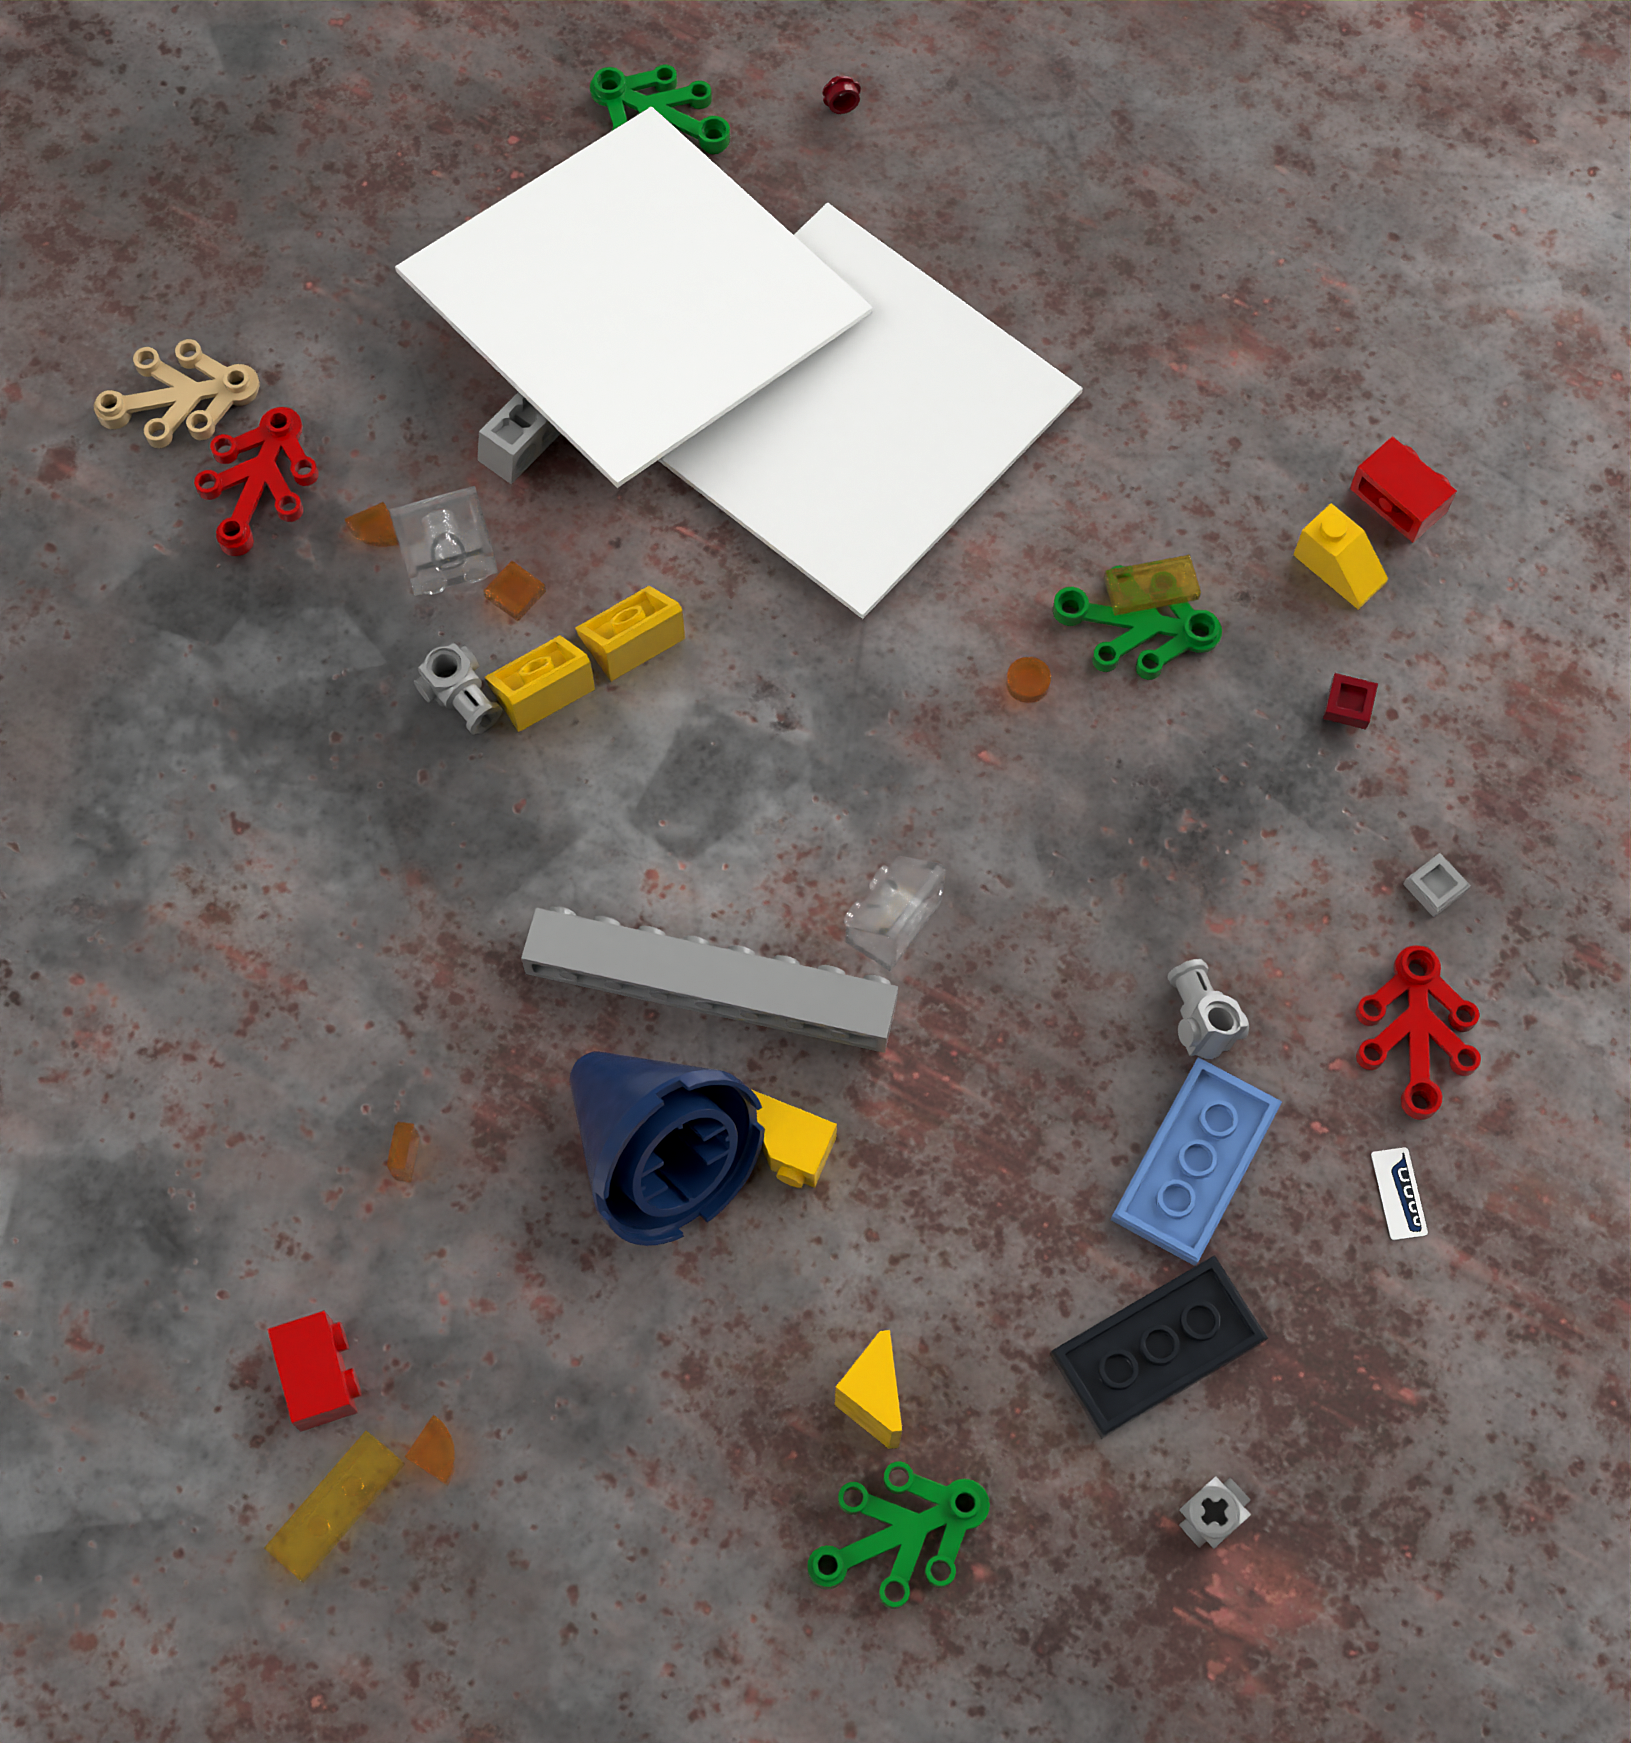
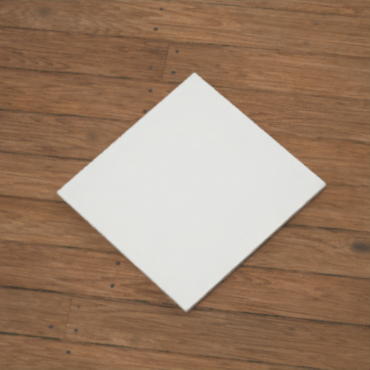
[395,107,873,488]
[658,203,1083,619]

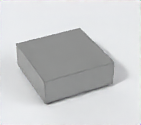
[1403,853,1471,917]

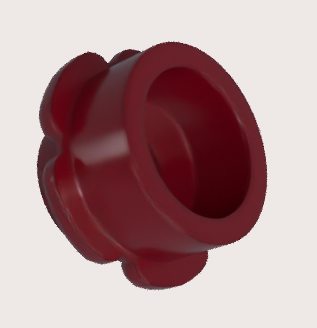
[822,76,861,114]

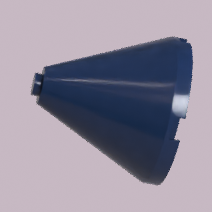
[569,1051,765,1246]

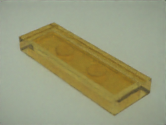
[264,1430,405,1583]

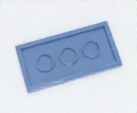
[1111,1057,1282,1266]

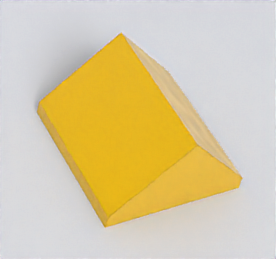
[575,586,685,682]
[484,635,595,732]
[835,1330,902,1449]

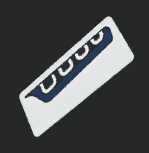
[1371,1147,1428,1240]

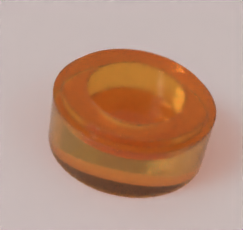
[1006,657,1051,703]

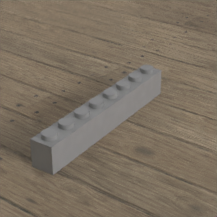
[521,906,898,1053]

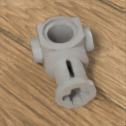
[414,642,503,735]
[1167,959,1249,1059]
[1179,1476,1251,1549]

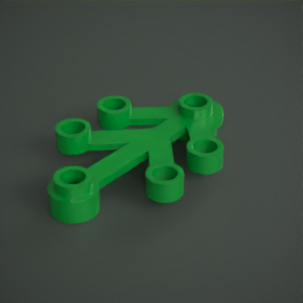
[590,64,730,154]
[1052,565,1222,680]
[807,1461,990,1609]

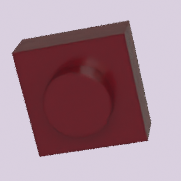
[1323,673,1378,730]

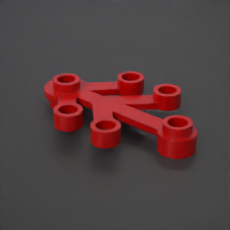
[194,407,319,556]
[1355,945,1481,1120]

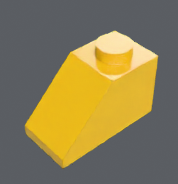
[1293,503,1388,610]
[751,1089,837,1188]

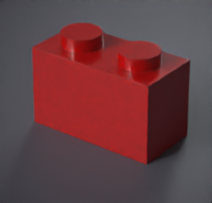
[1350,436,1457,543]
[267,1310,361,1432]

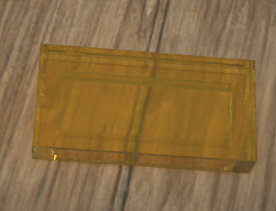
[1104,555,1201,615]

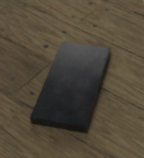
[1050,1255,1268,1439]

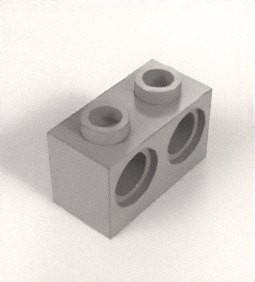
[478,392,561,484]

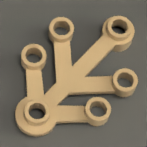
[94,339,260,448]

